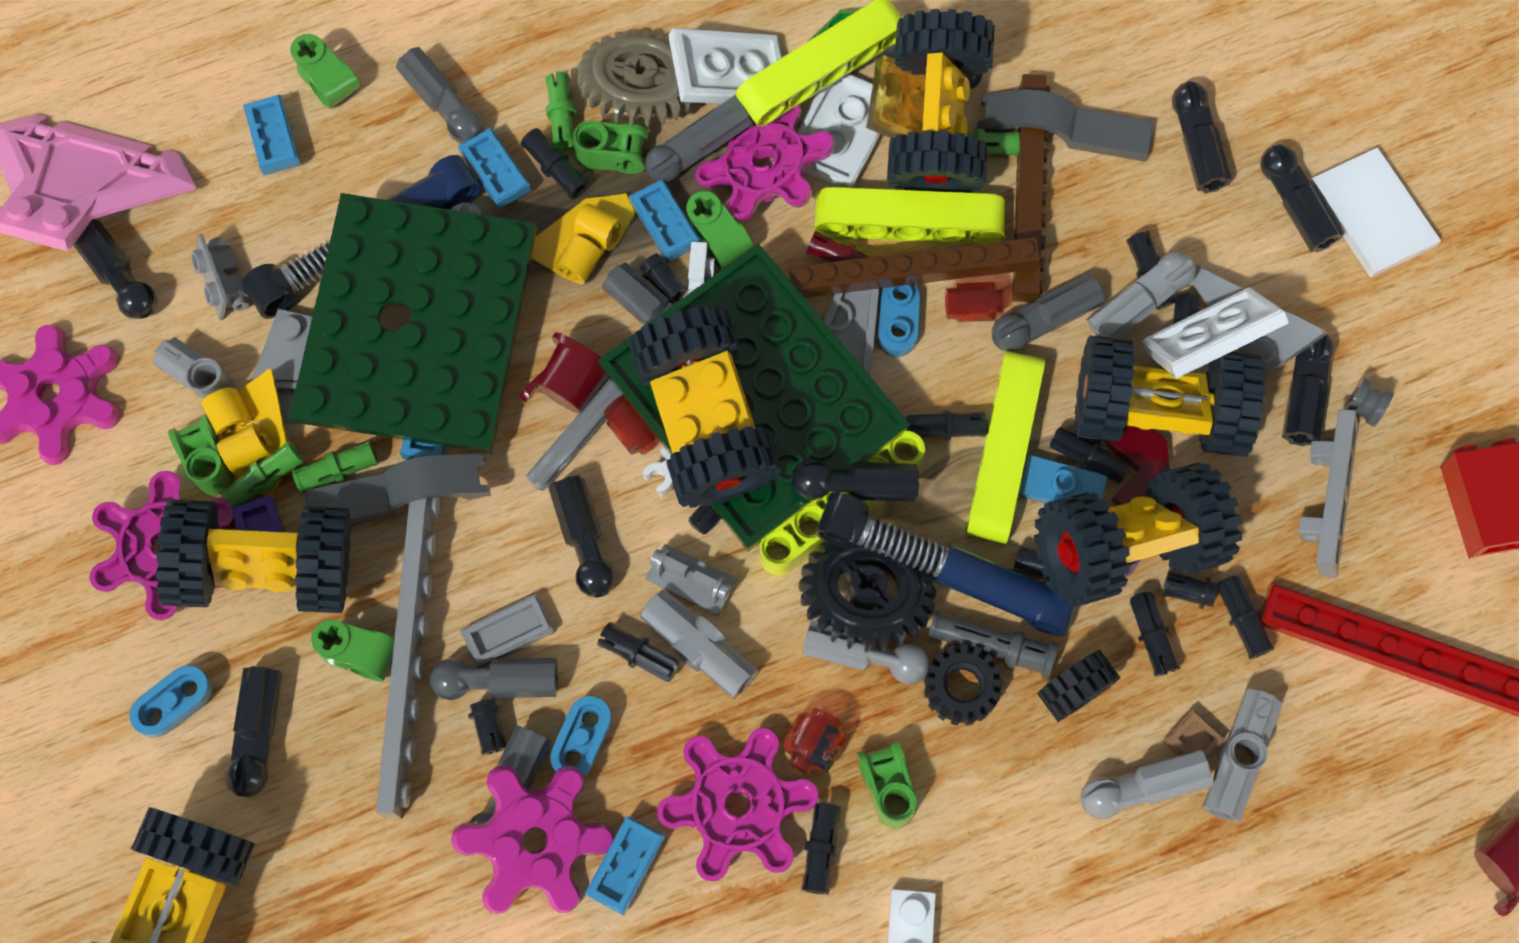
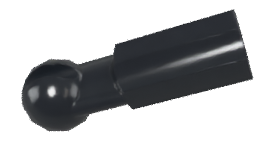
[1172,81,1232,193]
[1260,144,1344,253]
[74,219,157,319]
[1282,333,1336,447]
[792,459,919,502]
[548,475,616,598]
[225,666,282,797]

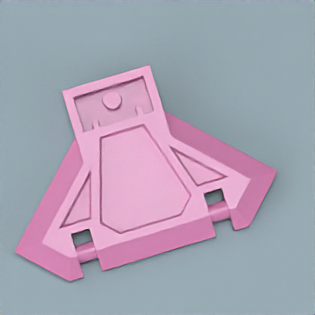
[0,114,196,252]

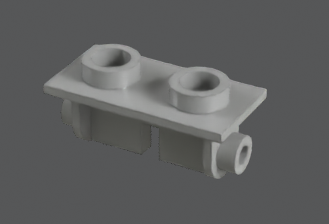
[191,233,250,320]
[645,543,738,616]

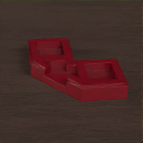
[1108,425,1170,506]

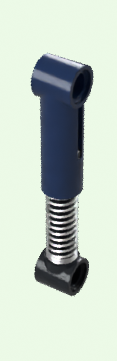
[241,155,481,319]
[815,492,1076,637]

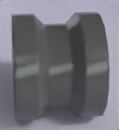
[1344,377,1394,427]

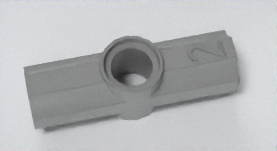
[640,589,758,699]
[1202,688,1283,823]

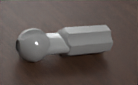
[1086,251,1196,339]
[802,619,930,684]
[1080,749,1214,819]

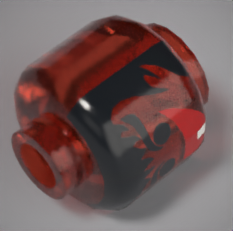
[783,708,846,775]

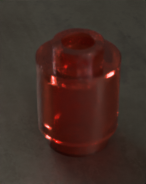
[945,281,1003,323]
[604,395,660,455]

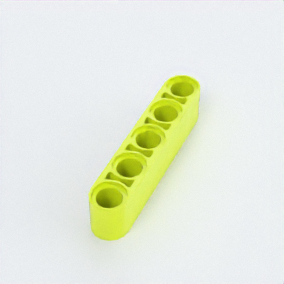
[735,0,903,127]
[814,187,1005,244]
[966,350,1046,544]
[760,431,925,576]

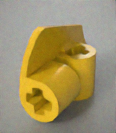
[531,193,636,285]
[201,369,287,497]

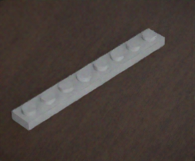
[376,497,441,819]

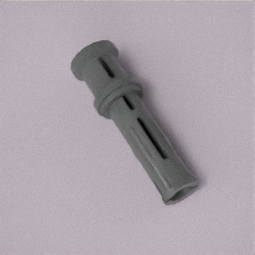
[928,611,1059,680]

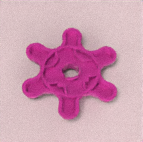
[695,105,834,222]
[0,325,121,465]
[89,471,234,621]
[657,728,818,882]
[451,765,614,914]

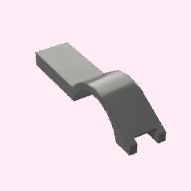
[977,89,1153,162]
[305,454,491,526]

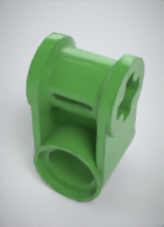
[290,34,360,109]
[573,120,649,174]
[687,191,754,270]
[168,414,234,496]
[311,619,395,682]
[856,740,917,829]

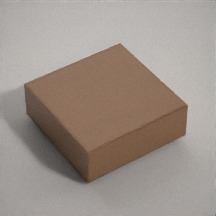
[1163,709,1226,759]

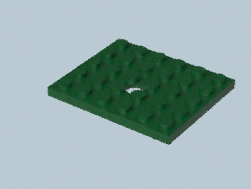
[289,193,537,454]
[598,243,911,552]

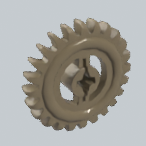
[577,30,696,127]

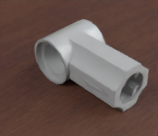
[152,337,235,400]

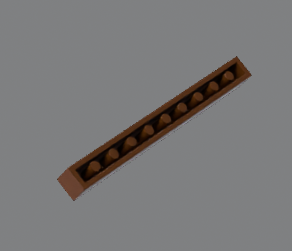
[1012,74,1050,303]
[789,237,1040,298]

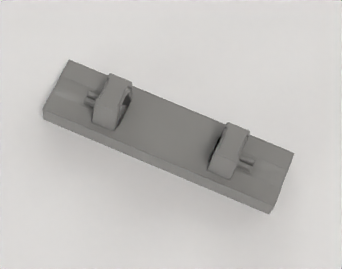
[1298,409,1358,578]

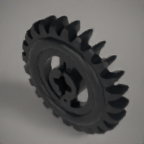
[799,541,937,653]

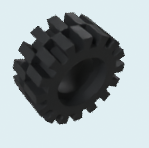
[924,644,1003,726]
[1037,649,1121,722]

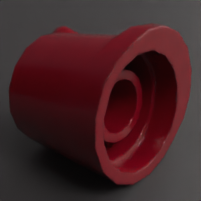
[520,332,608,413]
[1474,811,1519,917]

